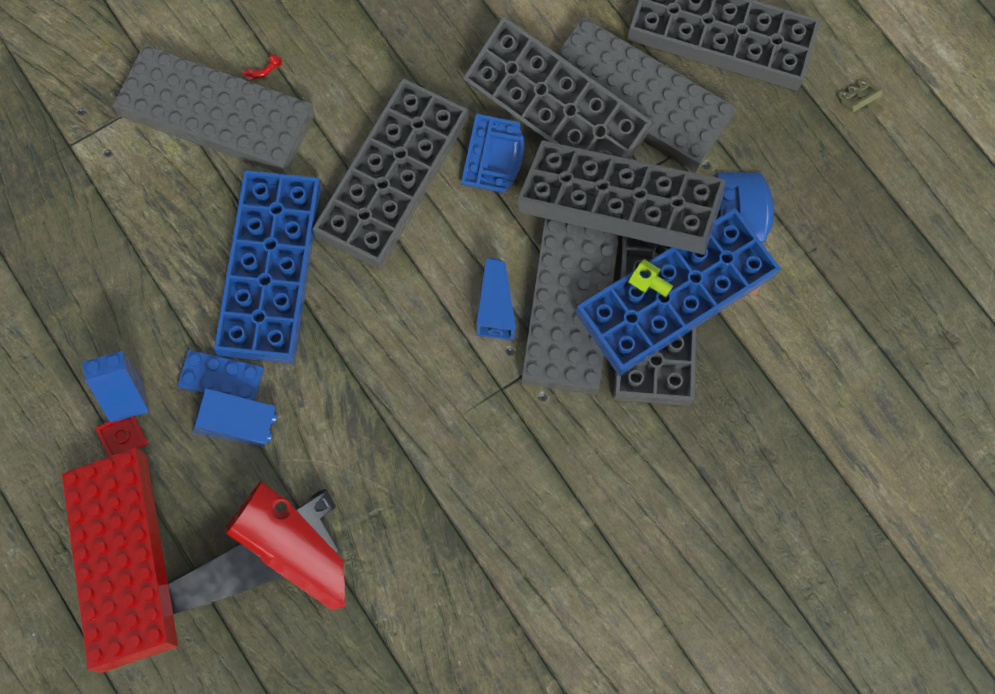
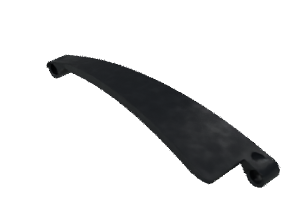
[168,489,338,614]

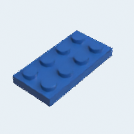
[177,350,264,401]

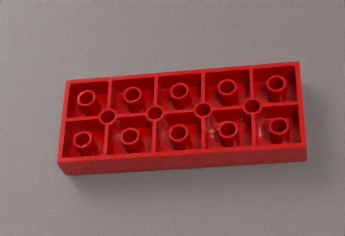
[62,448,178,673]

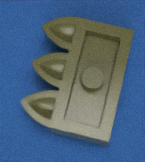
[838,80,882,112]

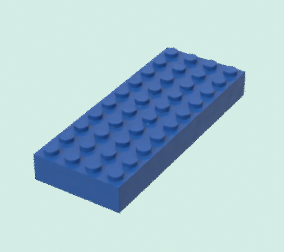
[214,170,321,364]
[575,208,781,376]

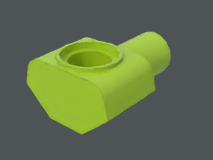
[628,259,673,297]

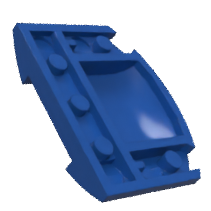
[461,114,524,193]
[717,172,774,242]

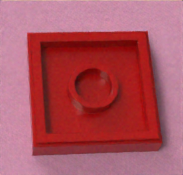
[95,416,149,457]

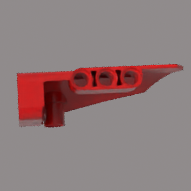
[225,481,345,610]

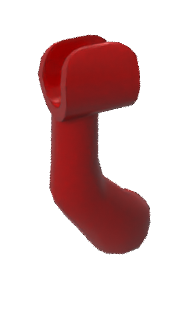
[242,55,282,80]

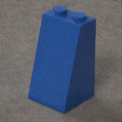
[476,258,516,341]
[82,351,149,422]
[192,388,277,447]

